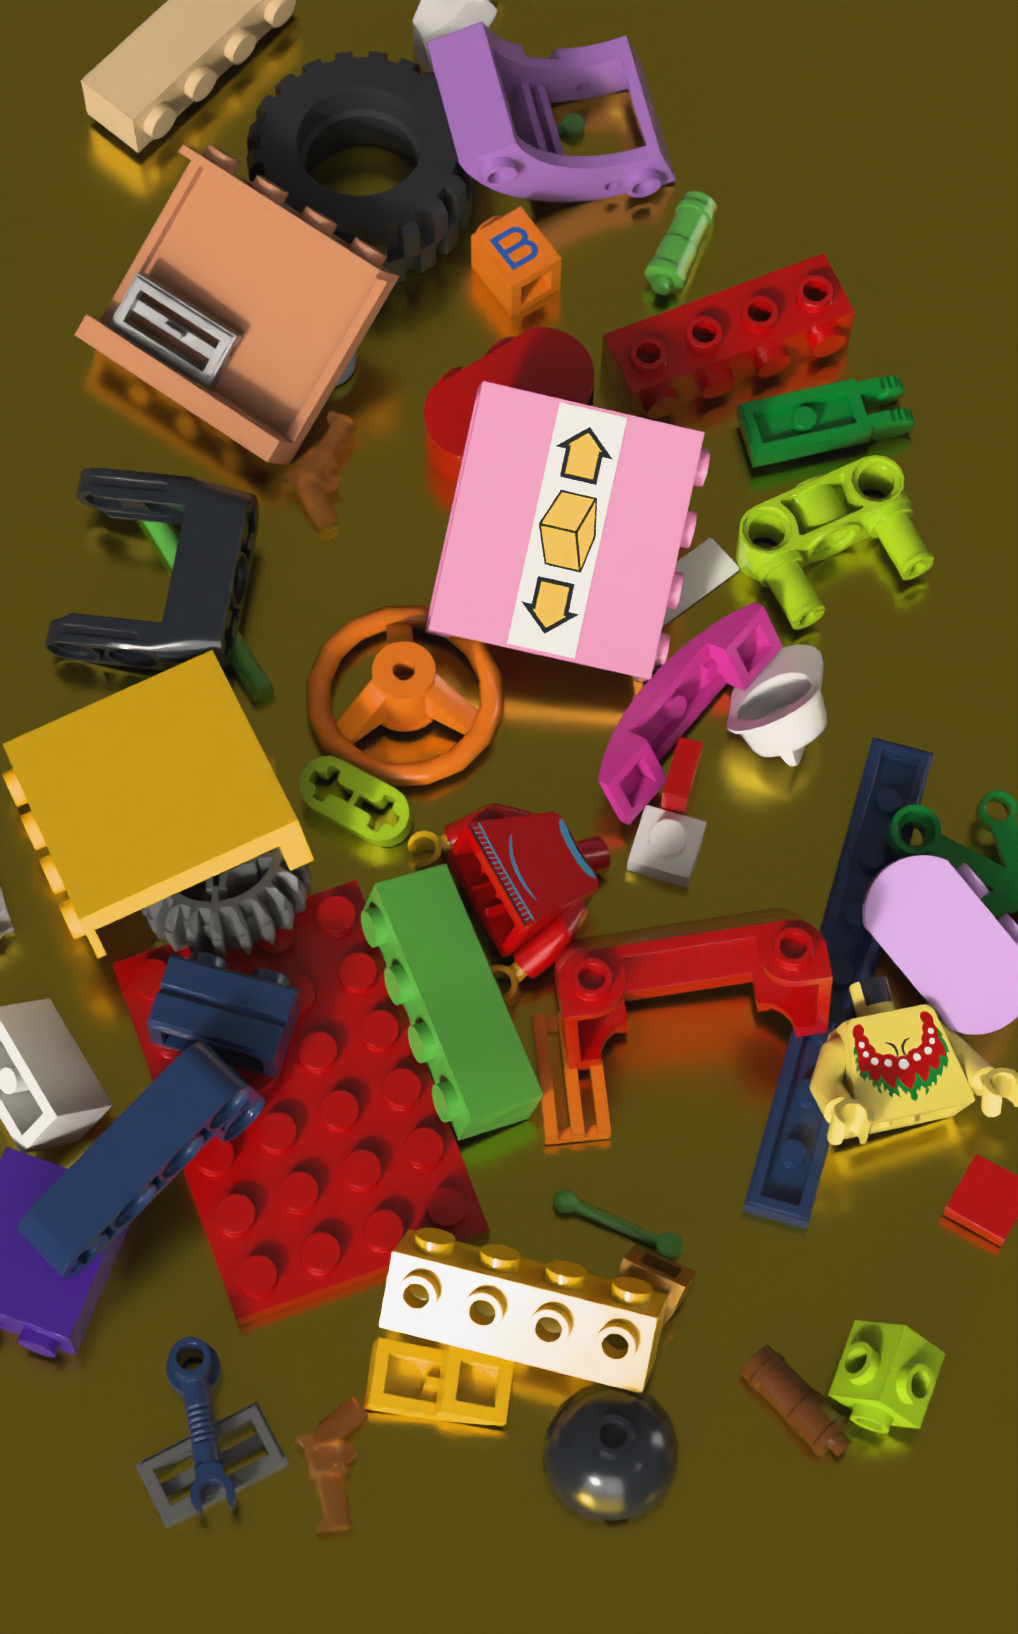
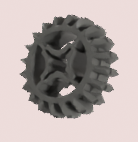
[141,847,312,960]

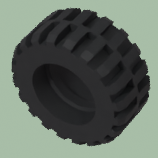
[246,51,475,283]

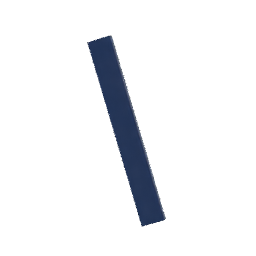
[743,737,934,1229]

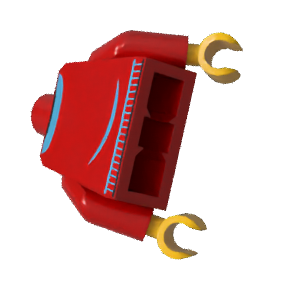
[408,803,611,1008]

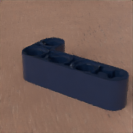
[17,1041,265,1279]

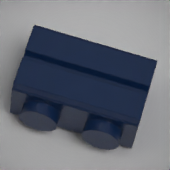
[147,951,301,1078]

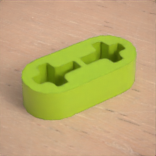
[298,756,414,847]

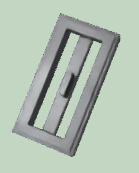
[109,272,244,389]

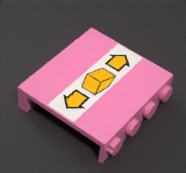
[424,381,710,682]

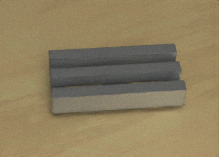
[135,1401,289,1529]

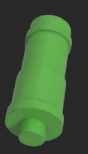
[644,191,717,295]

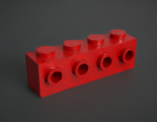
[601,253,855,419]

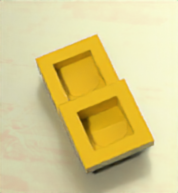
[363,1338,515,1426]

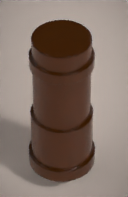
[740,1345,853,1457]

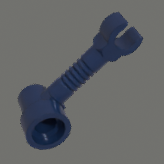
[166,1337,237,1518]

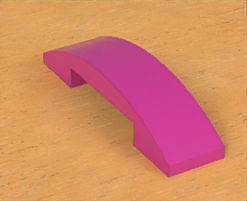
[598,602,783,825]

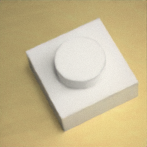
[627,805,707,888]

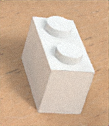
[0,998,113,1153]

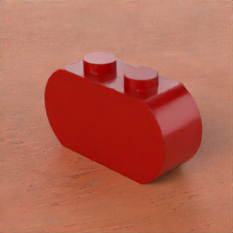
[424,327,595,485]

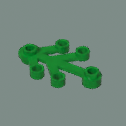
[886,790,1018,918]

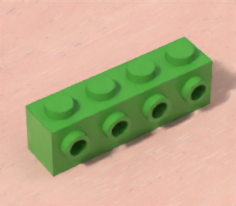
[361,863,543,1141]

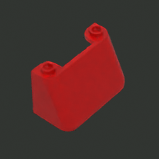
[554,908,833,1071]

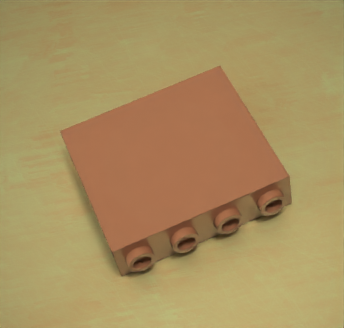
[75,144,400,466]

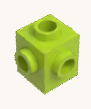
[828,1320,945,1433]

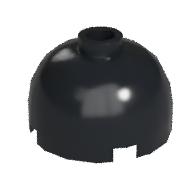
[543,1383,679,1522]

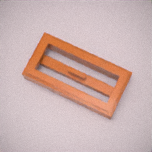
[531,1012,611,1145]

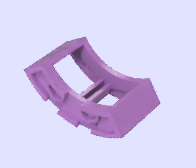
[427,21,676,202]

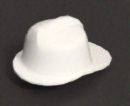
[727,644,827,767]

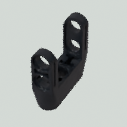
[45,468,259,671]

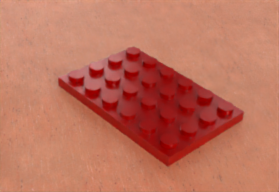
[112,880,490,1327]

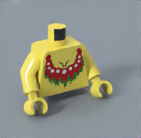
[809,976,1018,1145]

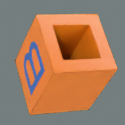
[471,206,561,318]

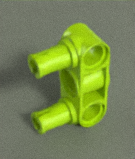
[736,455,934,630]

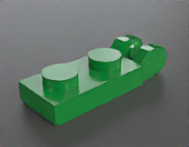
[737,375,916,468]

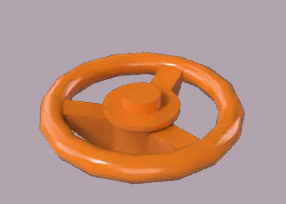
[306,605,504,786]

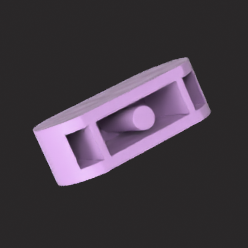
[862,855,1018,1035]

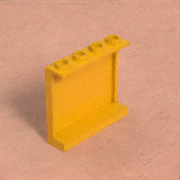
[2,650,314,959]

